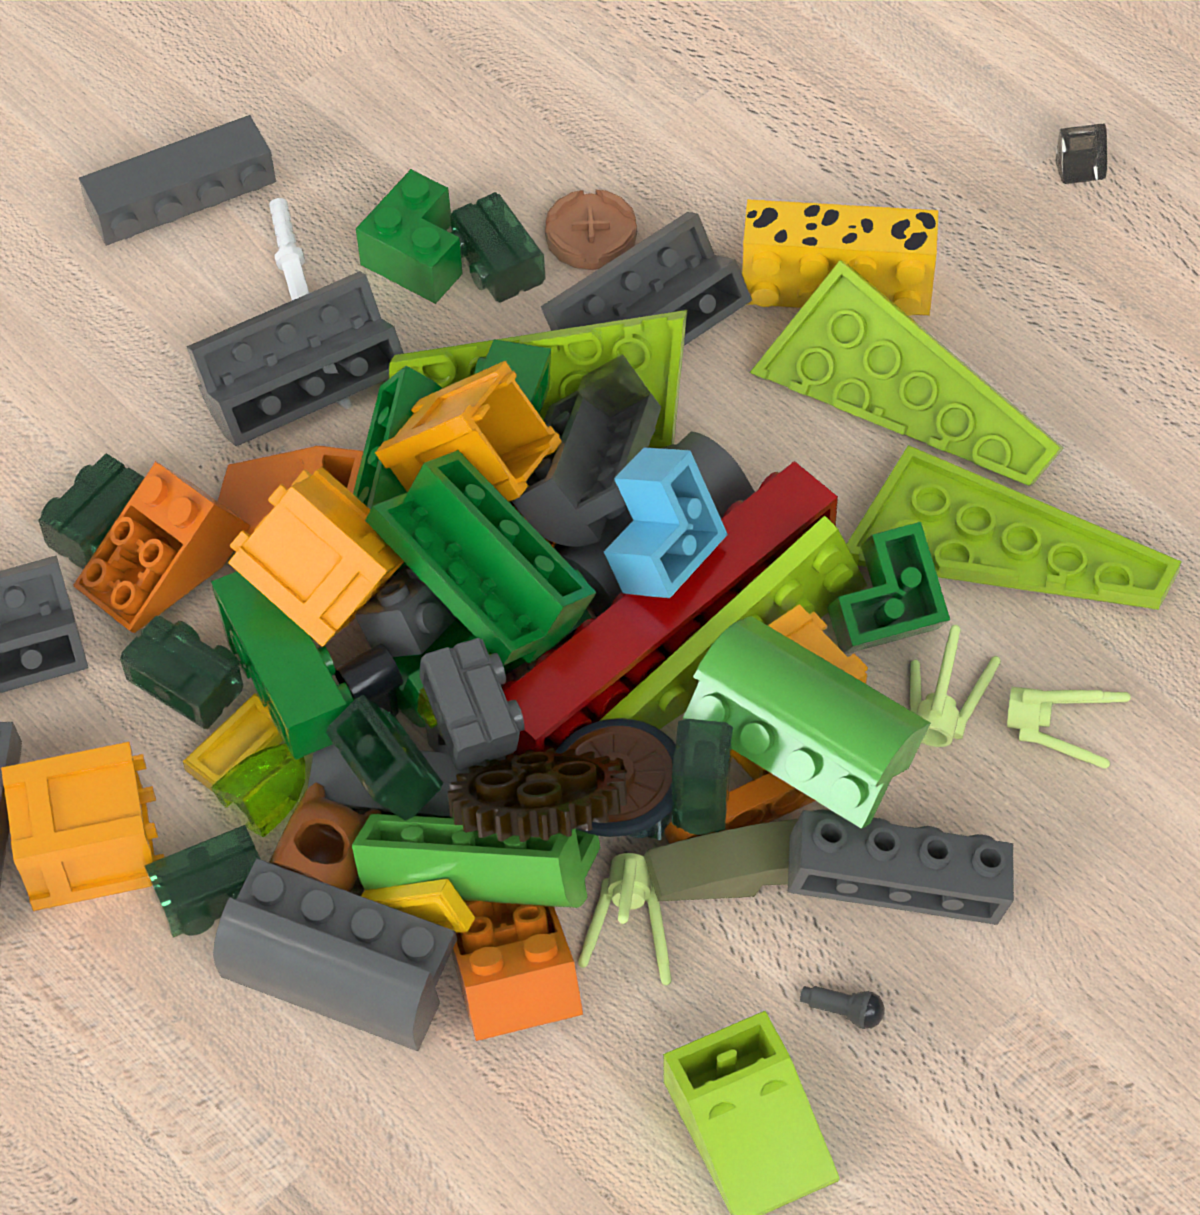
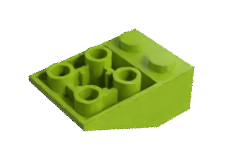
[663,1010,840,1215]

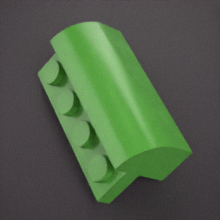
[683,616,931,829]
[352,814,601,908]

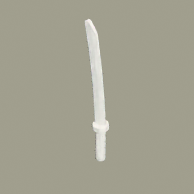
[269,198,352,409]

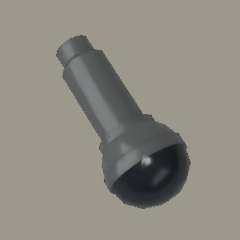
[800,986,885,1029]

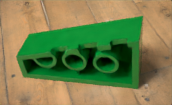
[211,571,356,760]

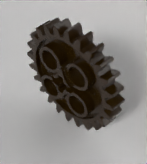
[448,748,627,842]

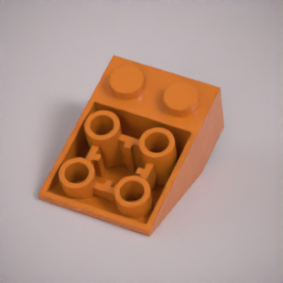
[218,446,363,552]
[73,461,250,633]
[451,900,583,1041]

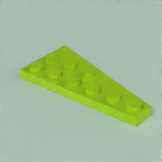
[749,260,1064,486]
[389,310,687,449]
[846,445,1182,610]
[600,516,868,729]

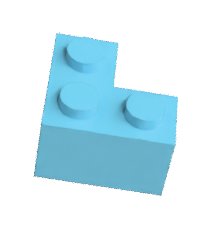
[604,448,728,598]

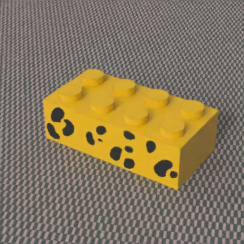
[742,199,939,316]

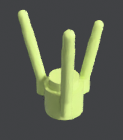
[910,625,1001,747]
[1007,686,1131,769]
[578,853,671,986]

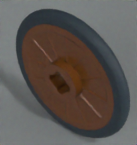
[555,718,686,837]

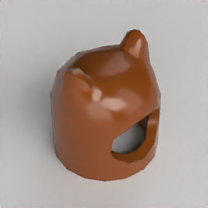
[268,782,382,893]

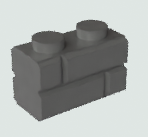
[419,638,525,770]

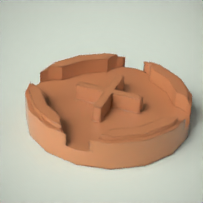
[545,189,637,270]

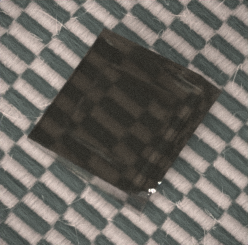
[1055,123,1107,184]
[577,354,650,418]

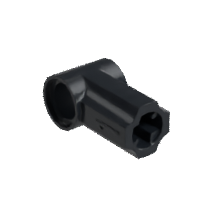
[335,644,403,736]

